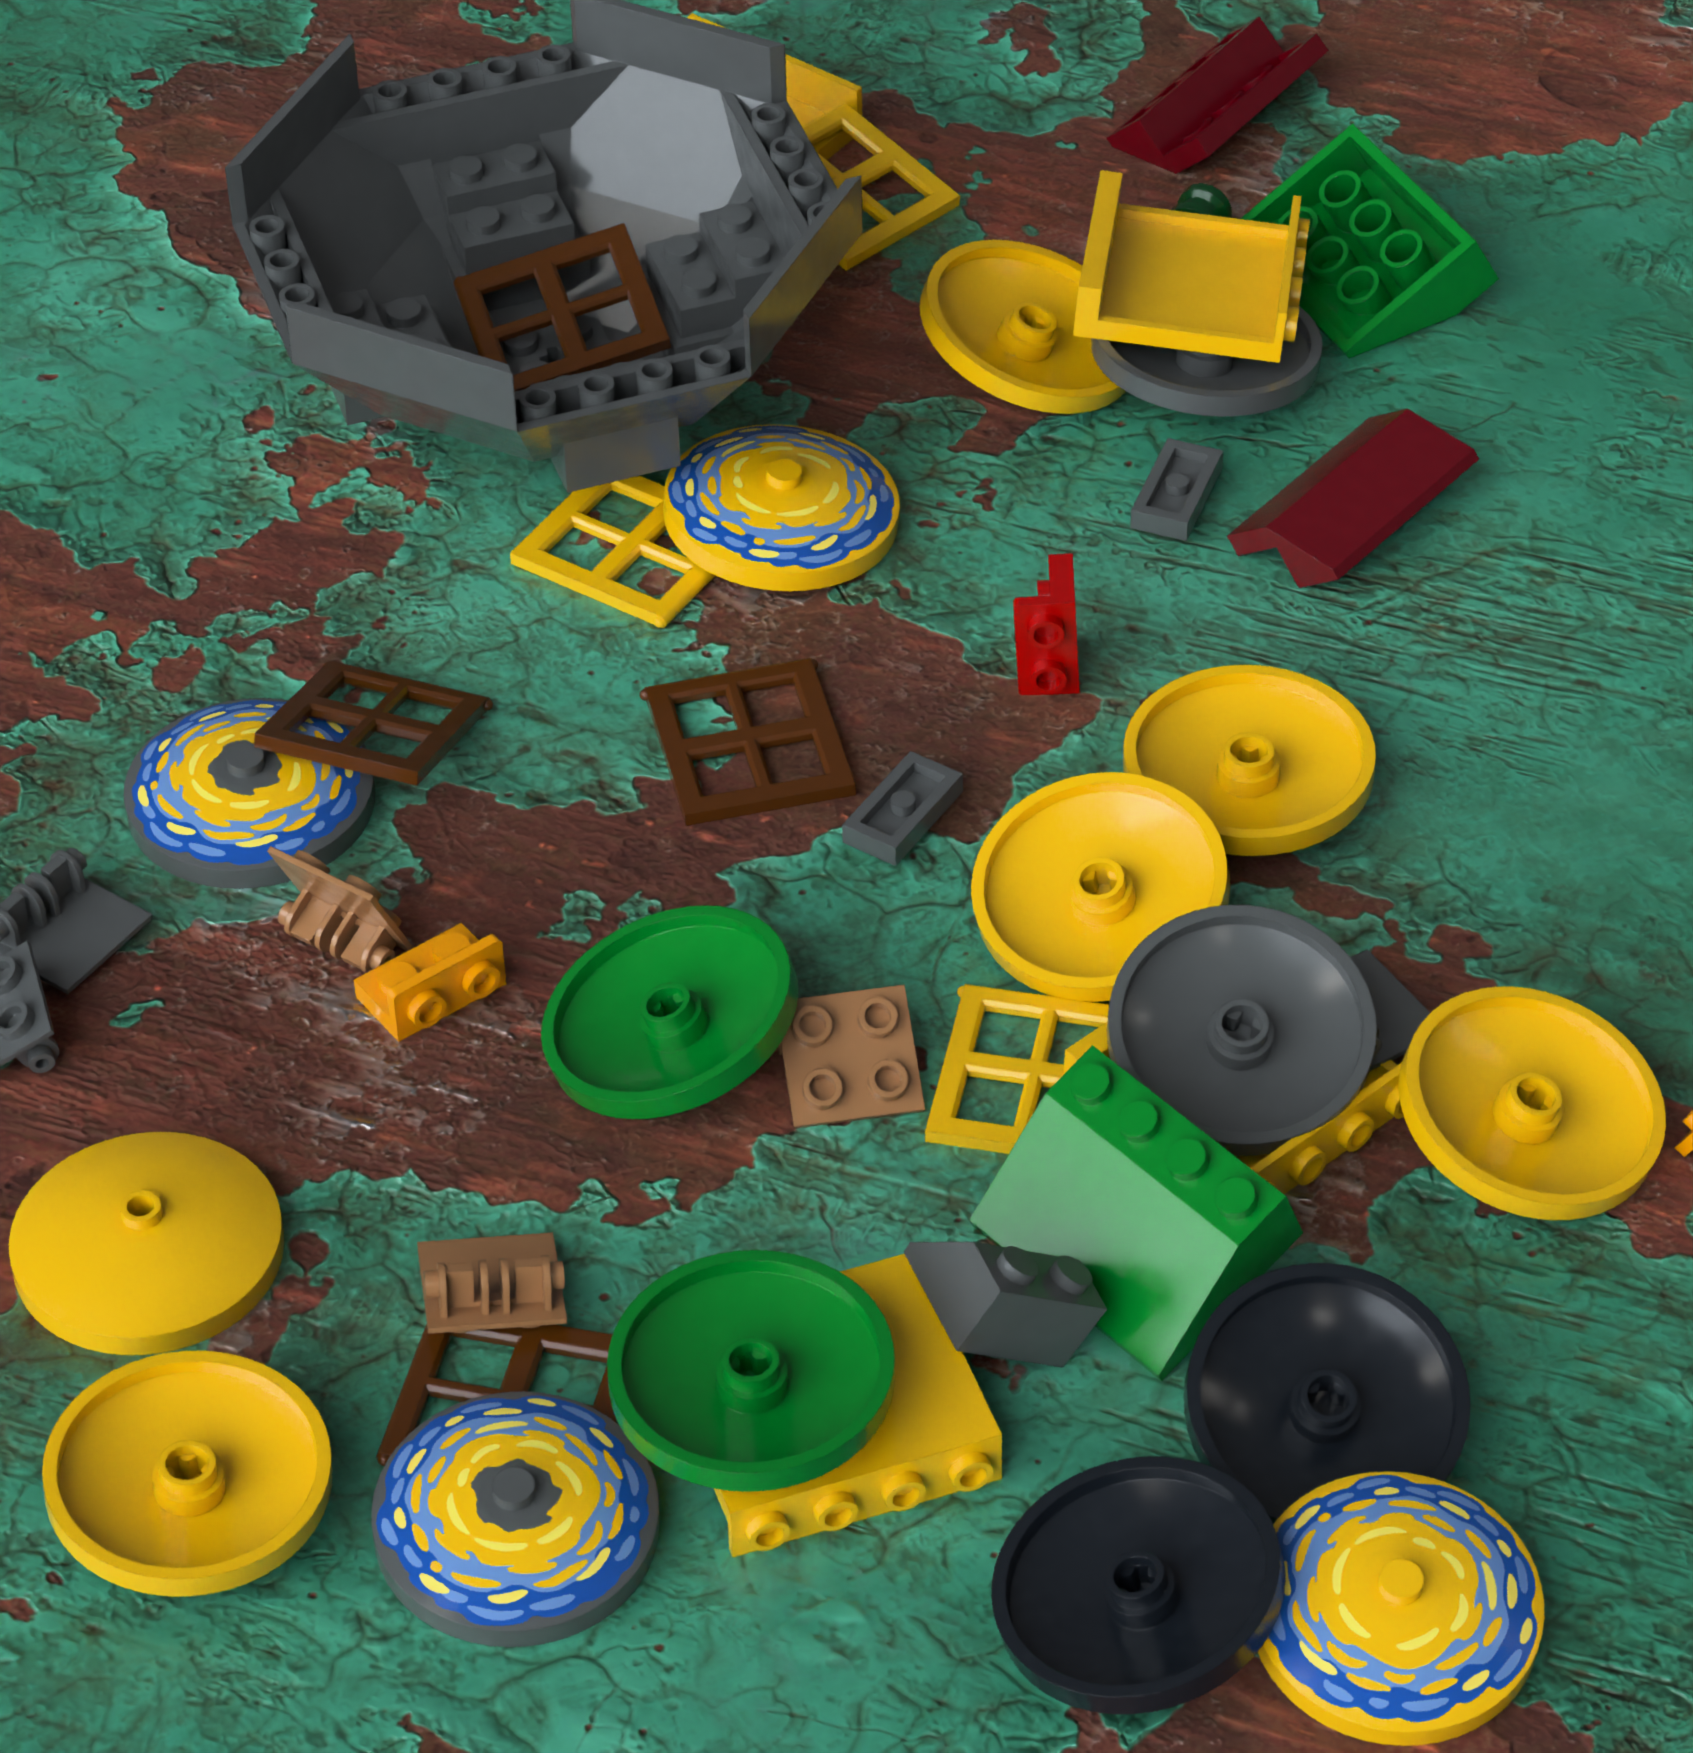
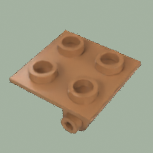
[267,846,414,973]
[778,984,925,1129]
[417,1232,567,1334]

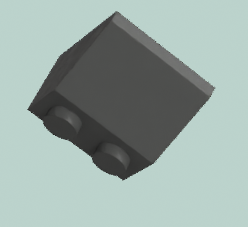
[904,1242,1107,1368]

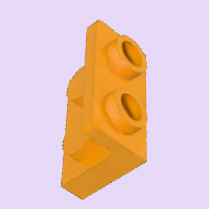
[354,923,506,1042]

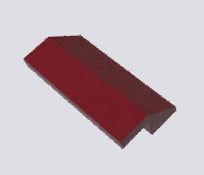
[1106,16,1329,174]
[1227,408,1479,588]

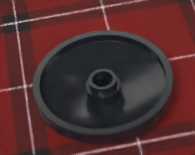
[1183,1263,1471,1524]
[991,1456,1285,1714]

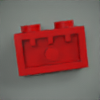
[1013,553,1080,695]

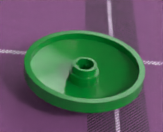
[541,905,798,1119]
[607,1250,895,1492]

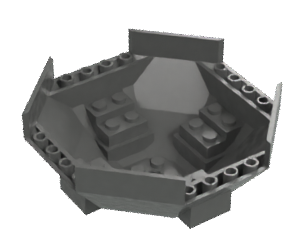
[225,0,863,493]

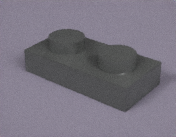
[1130,438,1224,541]
[842,751,963,866]

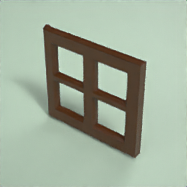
[453,223,672,392]
[639,658,856,826]
[254,660,493,786]
[376,1324,619,1466]

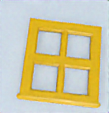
[802,103,960,271]
[510,476,715,628]
[925,984,1109,1154]

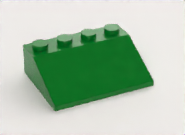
[1240,123,1499,358]
[969,1045,1303,1381]

